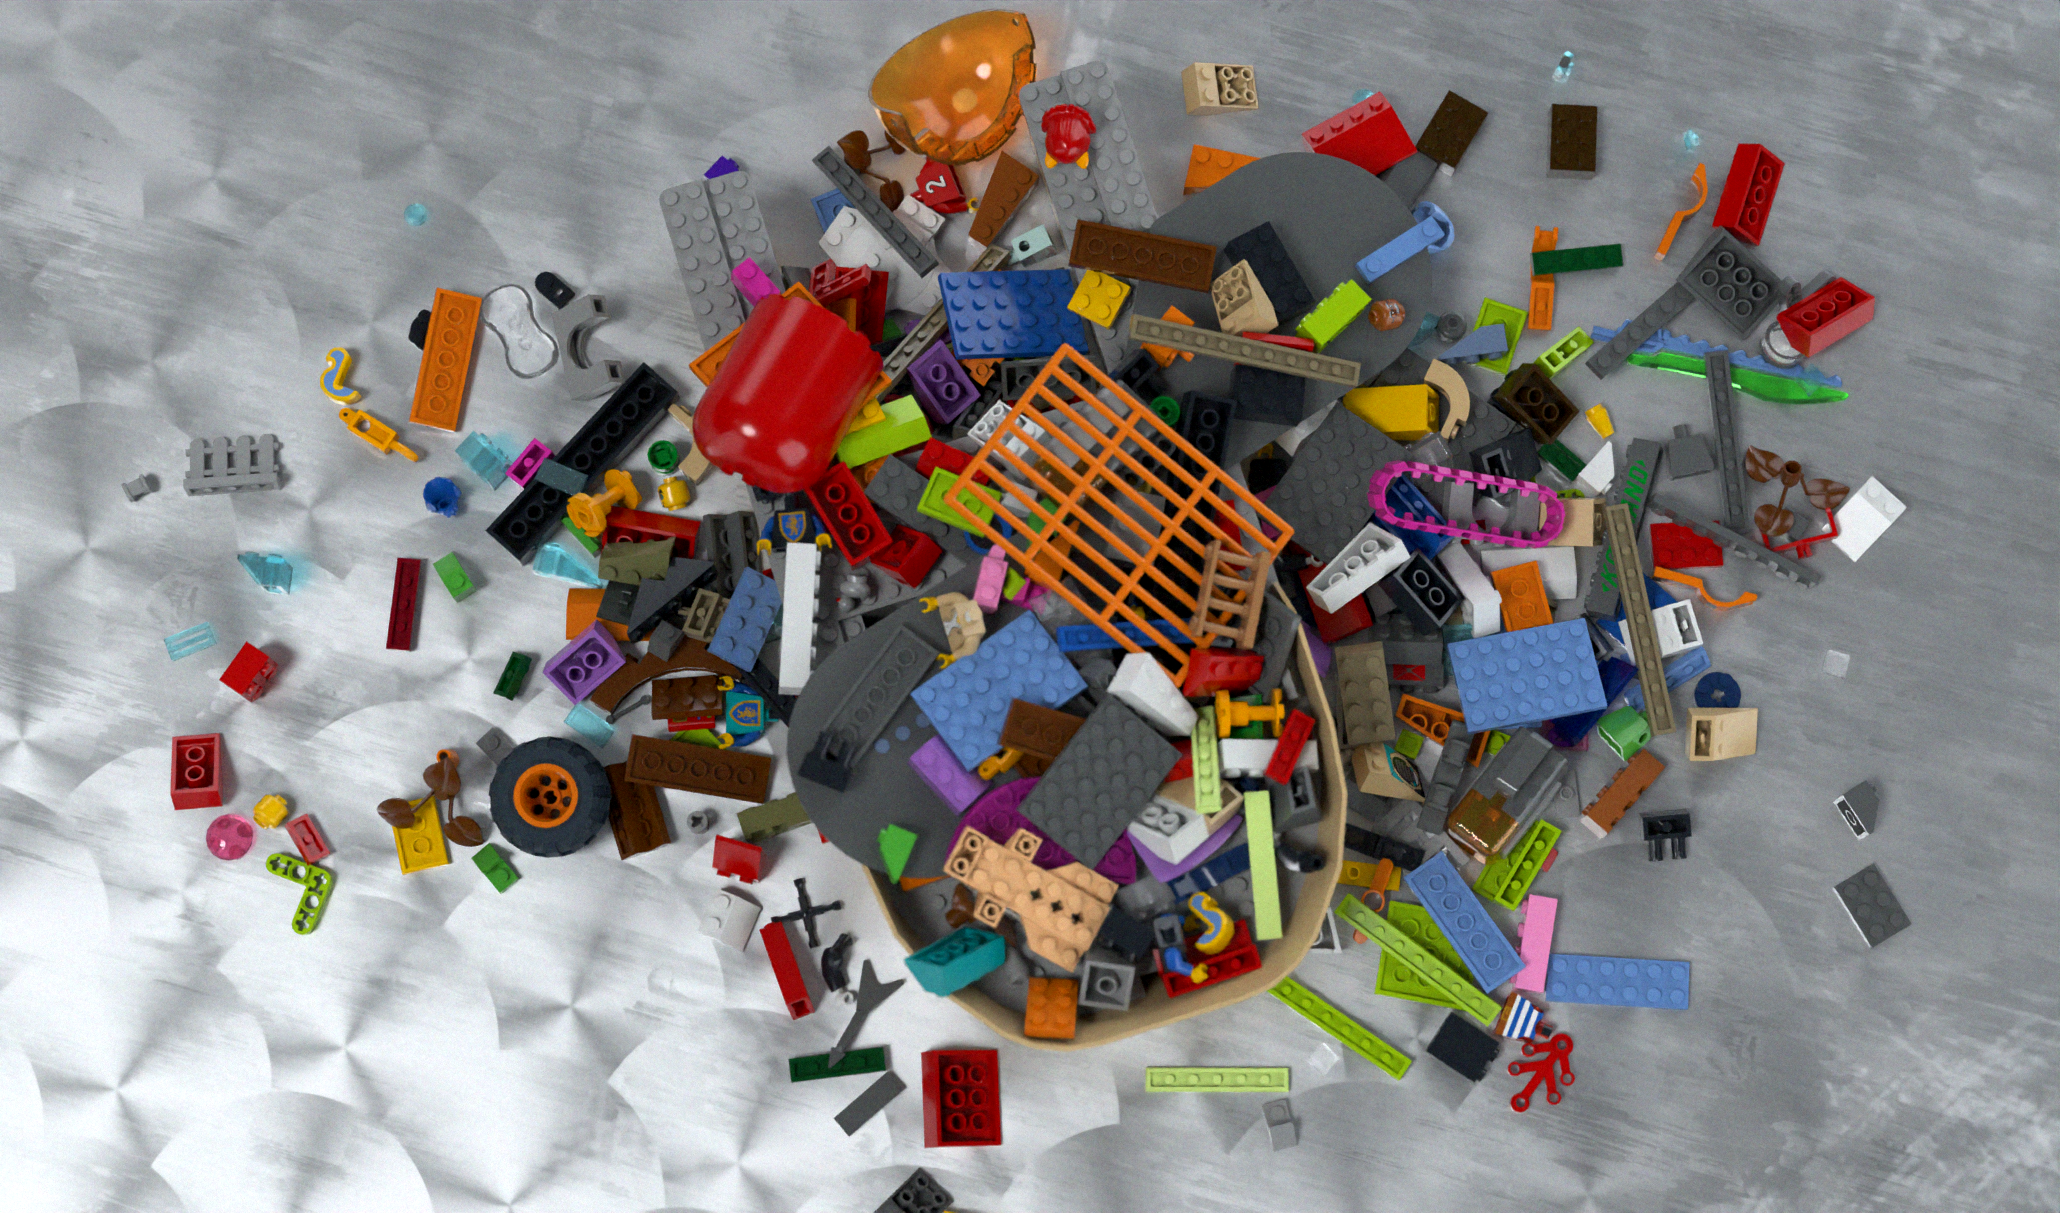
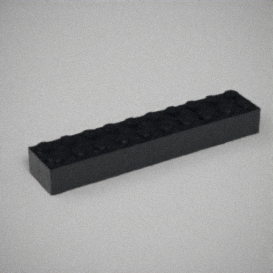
[485,362,680,566]
[1142,390,1237,621]

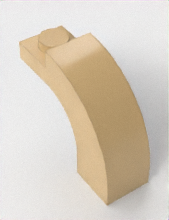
[1424,358,1470,444]
[668,403,712,486]

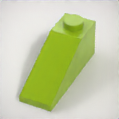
[1533,326,1594,380]

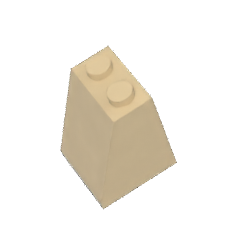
[1537,498,1606,547]

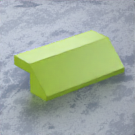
[836,395,932,469]
[1471,819,1562,912]

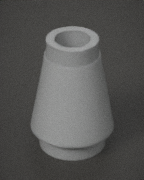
[1004,946,1030,985]

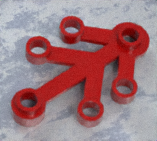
[1507,1033,1575,1113]

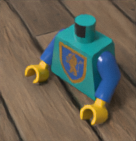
[717,676,779,749]

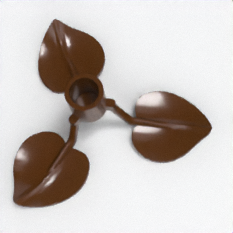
[837,116,909,212]
[1745,445,1850,537]
[376,757,485,847]
[945,883,1018,948]

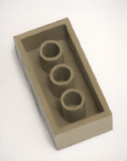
[1335,641,1396,746]

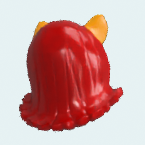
[1041,104,1096,169]

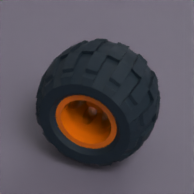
[488,736,612,858]

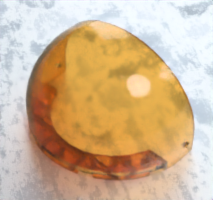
[868,9,1037,166]

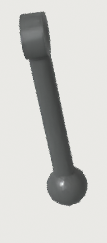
[606,695,650,724]

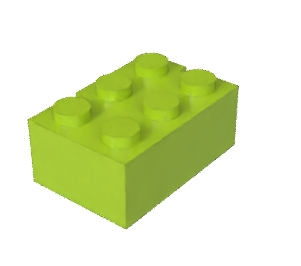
[1295,279,1372,354]

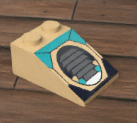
[1351,742,1426,802]

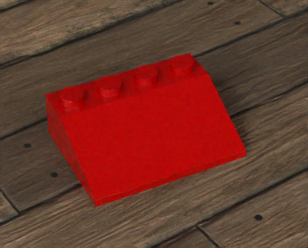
[1302,91,1417,175]
[921,1050,1001,1148]

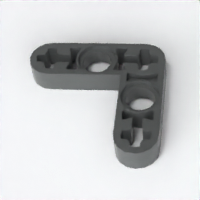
[1777,270,1836,313]

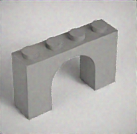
[551,294,626,401]
[1442,481,1540,549]

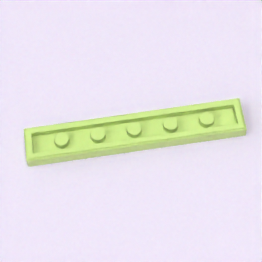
[1191,706,1222,814]
[1244,791,1283,940]
[1145,1068,1289,1092]

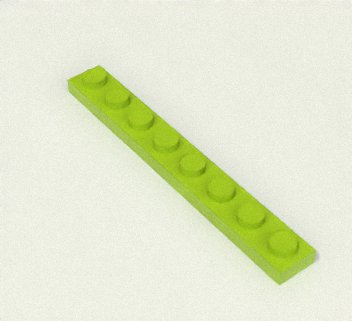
[1334,893,1502,1027]
[1266,976,1412,1081]

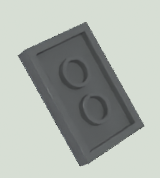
[1832,863,1912,949]

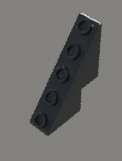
[627,557,718,644]

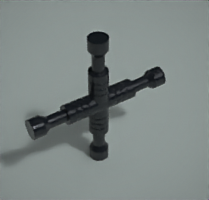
[771,878,841,949]

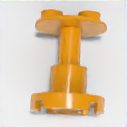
[567,469,642,537]
[1215,688,1284,739]

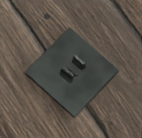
[596,580,640,626]

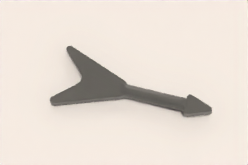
[828,960,904,1068]

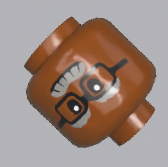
[1368,299,1405,331]

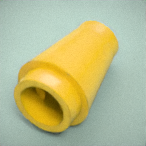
[1584,403,1614,439]

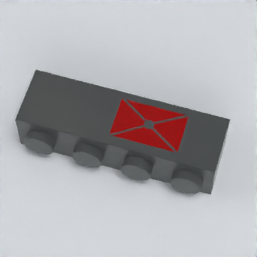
[1385,659,1444,694]

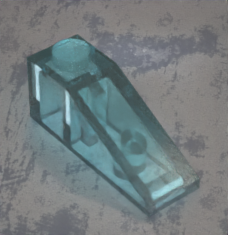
[532,542,604,589]

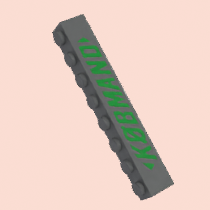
[1584,438,1663,622]

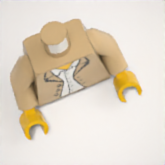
[919,592,985,669]

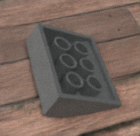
[1676,225,1782,340]

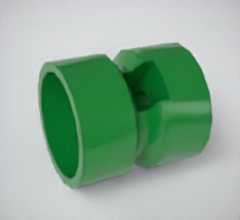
[1149,396,1180,429]
[647,440,680,476]

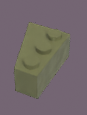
[598,537,675,586]
[736,792,813,844]

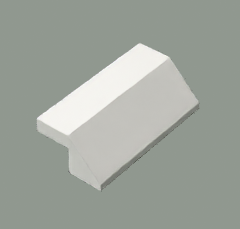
[1480,546,1577,600]

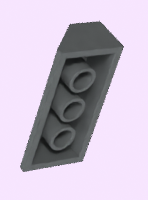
[1000,355,1096,401]

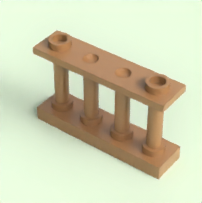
[1189,540,1272,650]

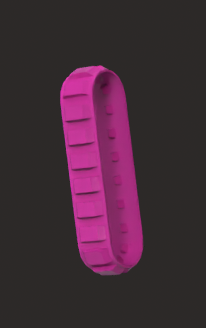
[1367,460,1565,549]

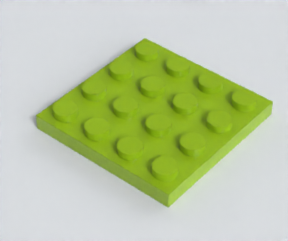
[1374,900,1474,1012]

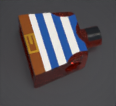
[1492,991,1553,1043]

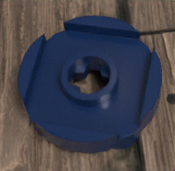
[1693,672,1741,708]

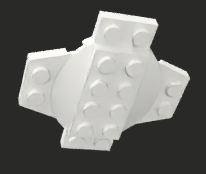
[818,194,951,317]

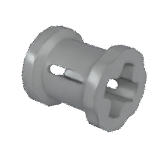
[121,474,152,502]
[687,811,709,834]

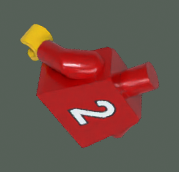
[910,147,979,214]

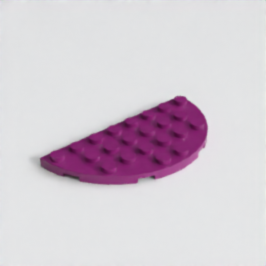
[944,776,1136,884]

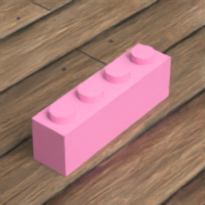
[1509,894,1558,994]

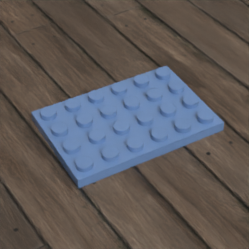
[910,609,1088,773]
[1447,618,1607,735]

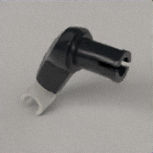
[1266,536,1323,572]
[1272,828,1325,874]
[821,933,854,1006]

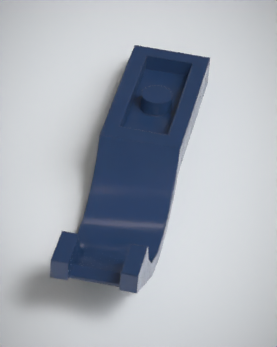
[1164,841,1251,905]

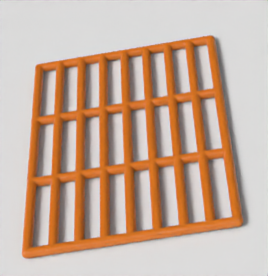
[944,343,1294,688]

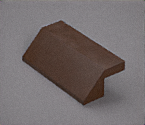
[603,761,671,861]

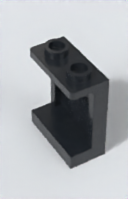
[1424,1011,1500,1084]

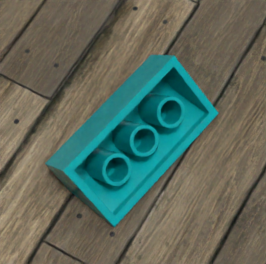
[904,926,1005,997]

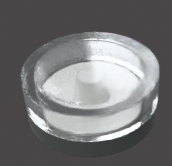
[1760,321,1805,369]

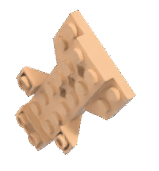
[943,826,1118,973]

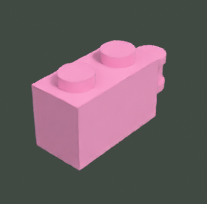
[972,544,1008,615]

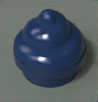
[1235,776,1261,801]

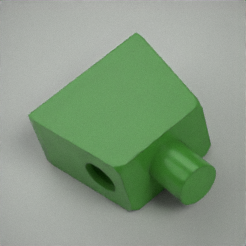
[1596,706,1651,762]

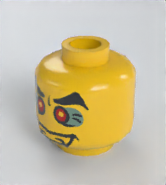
[657,476,691,511]

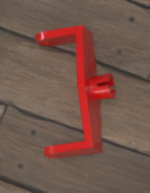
[1759,507,1838,559]

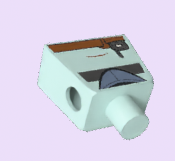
[1006,224,1058,267]

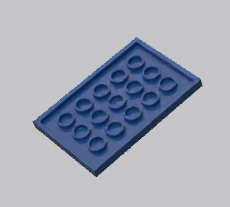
[937,269,1089,360]

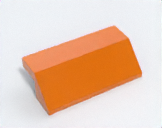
[566,588,657,641]

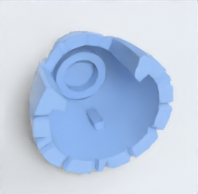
[1411,201,1455,254]

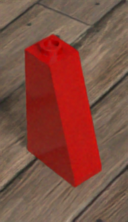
[759,922,815,1020]

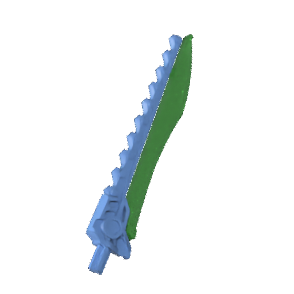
[1590,319,1848,405]

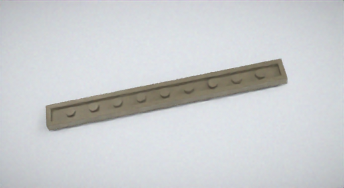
[876,244,1011,403]
[1128,314,1361,388]
[1603,503,1676,737]

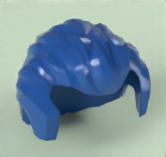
[423,477,462,518]

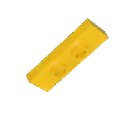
[1336,860,1401,892]

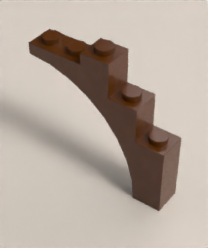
[590,634,744,715]

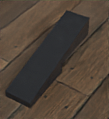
[1343,822,1424,872]

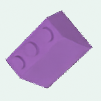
[542,619,626,705]
[907,733,994,817]

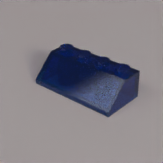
[1550,656,1639,748]

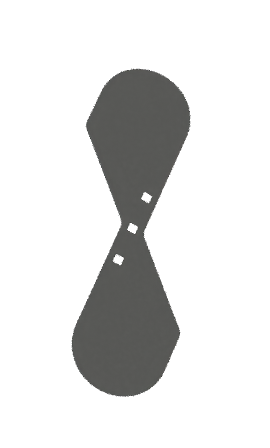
[787,152,1432,878]

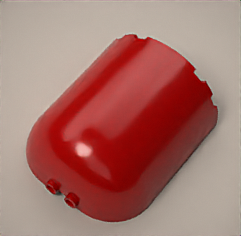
[692,294,884,493]

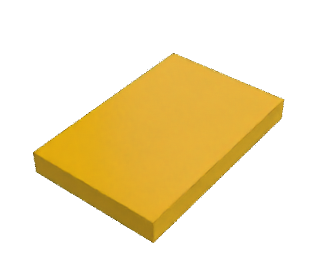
[392,795,449,875]

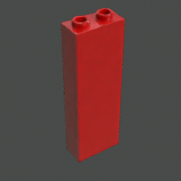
[1287,540,1373,643]

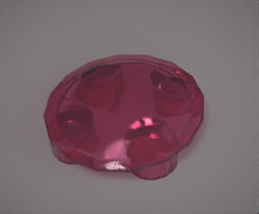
[206,814,253,861]

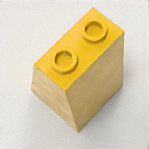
[1343,384,1439,441]

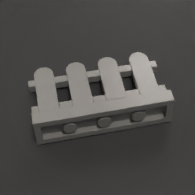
[183,434,281,496]
[1371,799,1470,874]

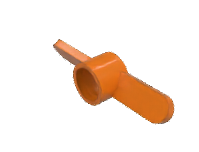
[1353,859,1393,944]

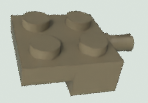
[678,588,730,643]

